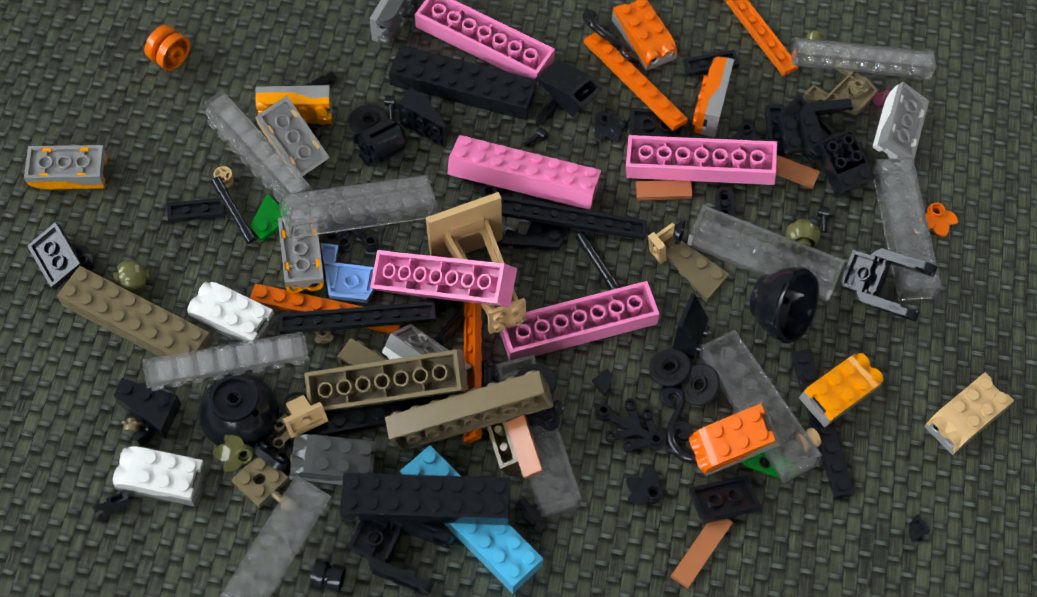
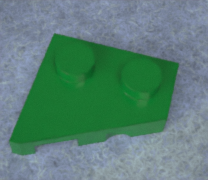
[250,194,290,242]

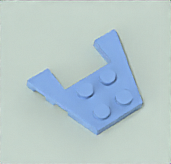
[321,243,391,303]

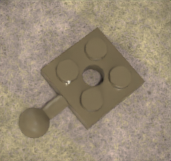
[231,456,296,514]

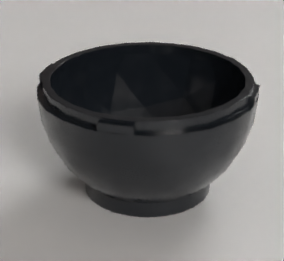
[750,267,819,343]
[199,373,279,447]

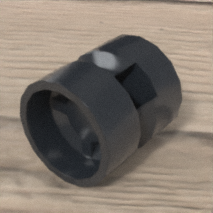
[310,559,346,593]

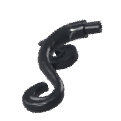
[583,9,638,62]
[660,386,697,463]

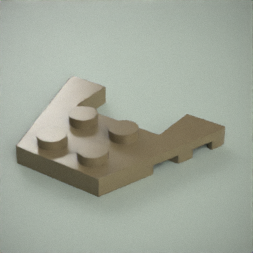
[803,54,878,116]

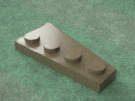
[664,236,729,303]

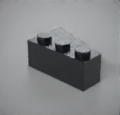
[114,378,181,439]

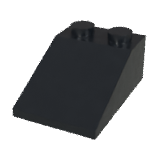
[672,293,710,359]

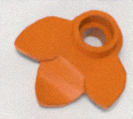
[921,203,958,237]

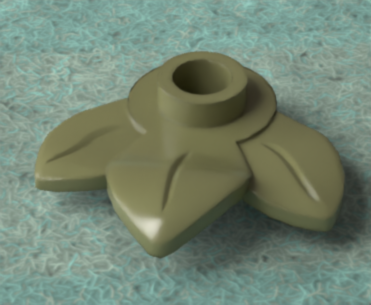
[212,434,254,472]

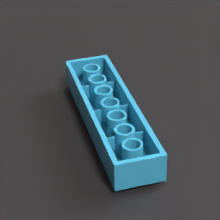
[400,445,543,594]

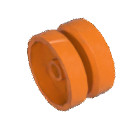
[144,25,191,71]

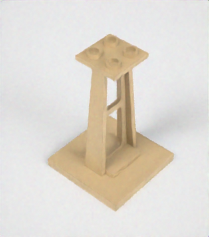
[426,192,526,334]

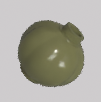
[785,219,820,253]
[113,260,150,295]

